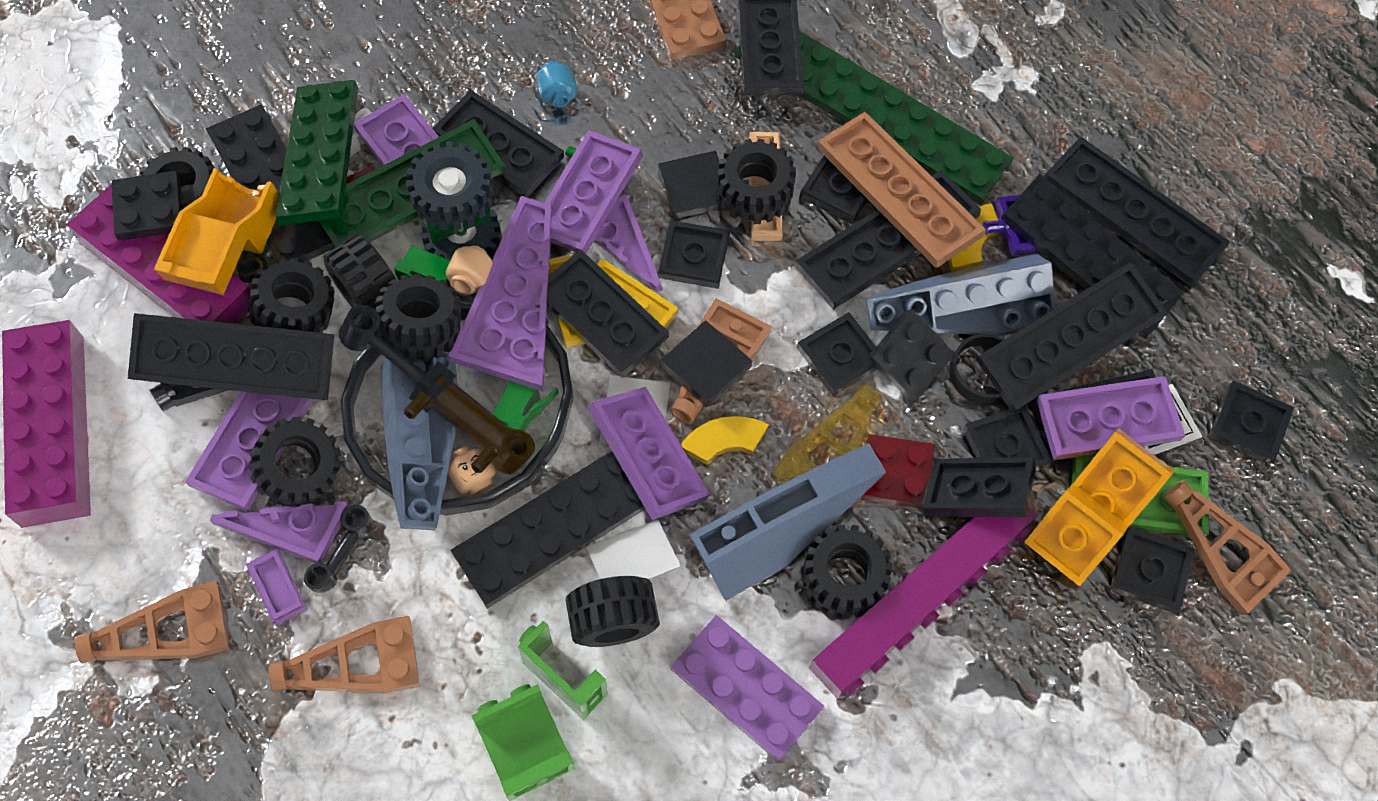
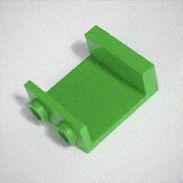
[517,621,608,721]
[472,684,576,801]

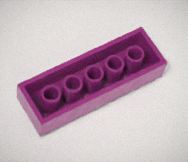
[66,184,250,323]
[2,320,91,528]

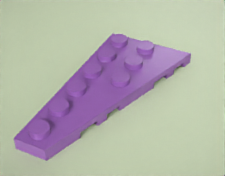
[449,196,552,391]

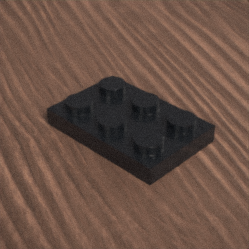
[922,457,1036,517]

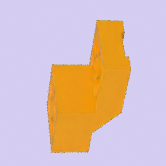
[154,168,279,295]
[1024,428,1175,586]

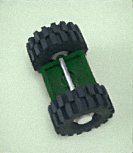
[406,142,502,261]

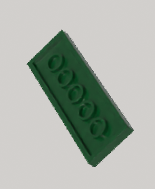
[276,80,358,225]
[319,119,506,248]

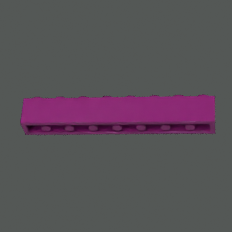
[809,507,1038,699]

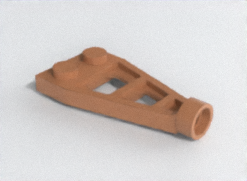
[670,298,772,424]
[1163,480,1291,615]
[75,581,231,664]
[268,616,420,694]

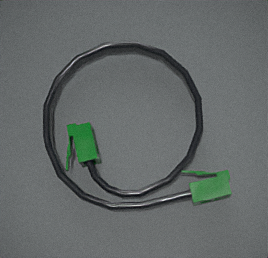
[340,245,574,516]

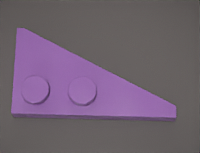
[594,194,663,293]
[210,501,349,563]

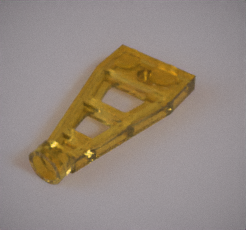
[771,385,882,484]

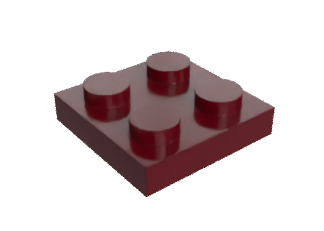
[861,434,934,509]

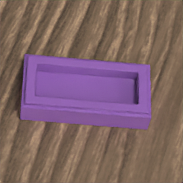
[246,548,308,626]

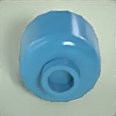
[536,61,578,107]

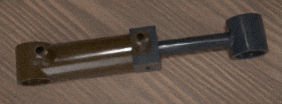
[339,305,535,475]

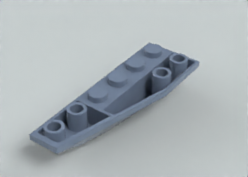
[865,254,1055,335]
[380,353,458,531]
[690,444,886,601]

